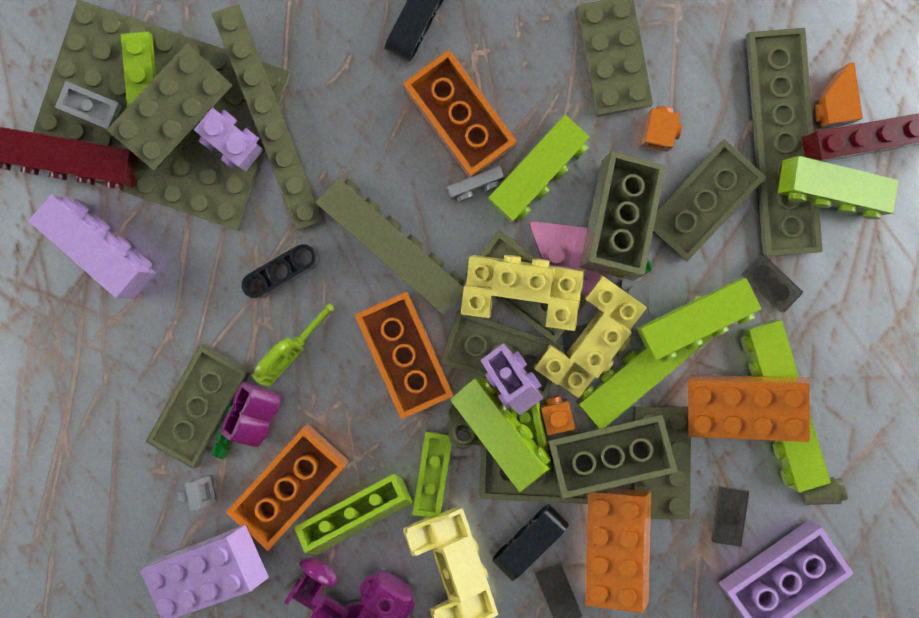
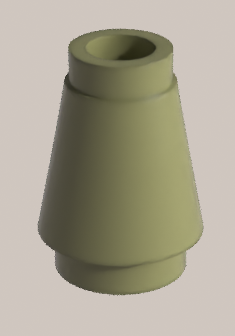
[802,477,848,505]

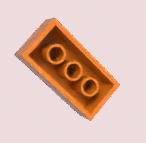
[403,49,517,178]
[355,291,454,420]
[688,375,810,442]
[226,424,349,551]
[585,488,651,613]

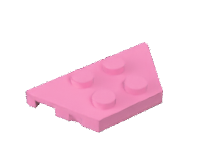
[529,221,609,313]

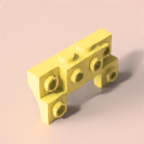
[461,255,585,331]
[533,275,647,398]
[402,507,498,618]

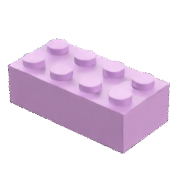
[28,195,157,299]
[719,520,854,618]
[139,525,269,618]

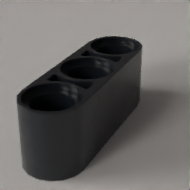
[384,0,444,62]
[241,244,320,298]
[492,504,569,581]

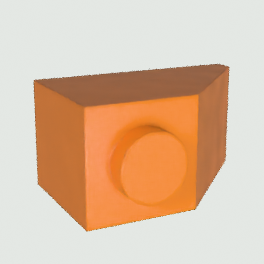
[813,62,863,129]

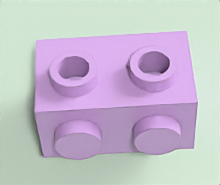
[194,107,264,171]
[480,343,543,415]

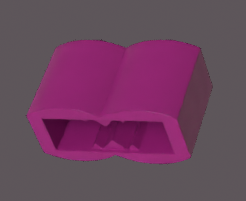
[221,382,280,447]

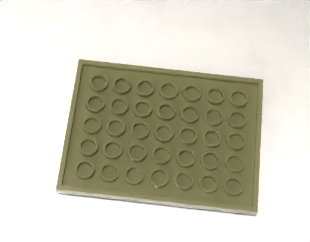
[33,0,291,231]

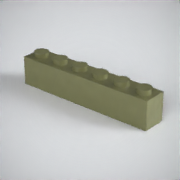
[315,177,465,315]

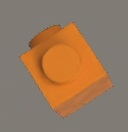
[640,106,682,152]
[540,396,575,436]

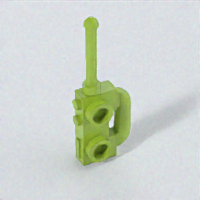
[252,304,334,387]

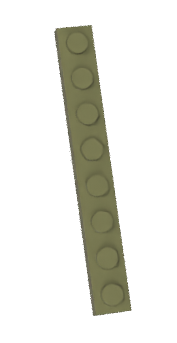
[212,4,323,230]

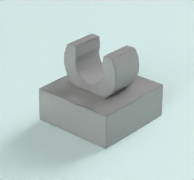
[178,475,216,511]

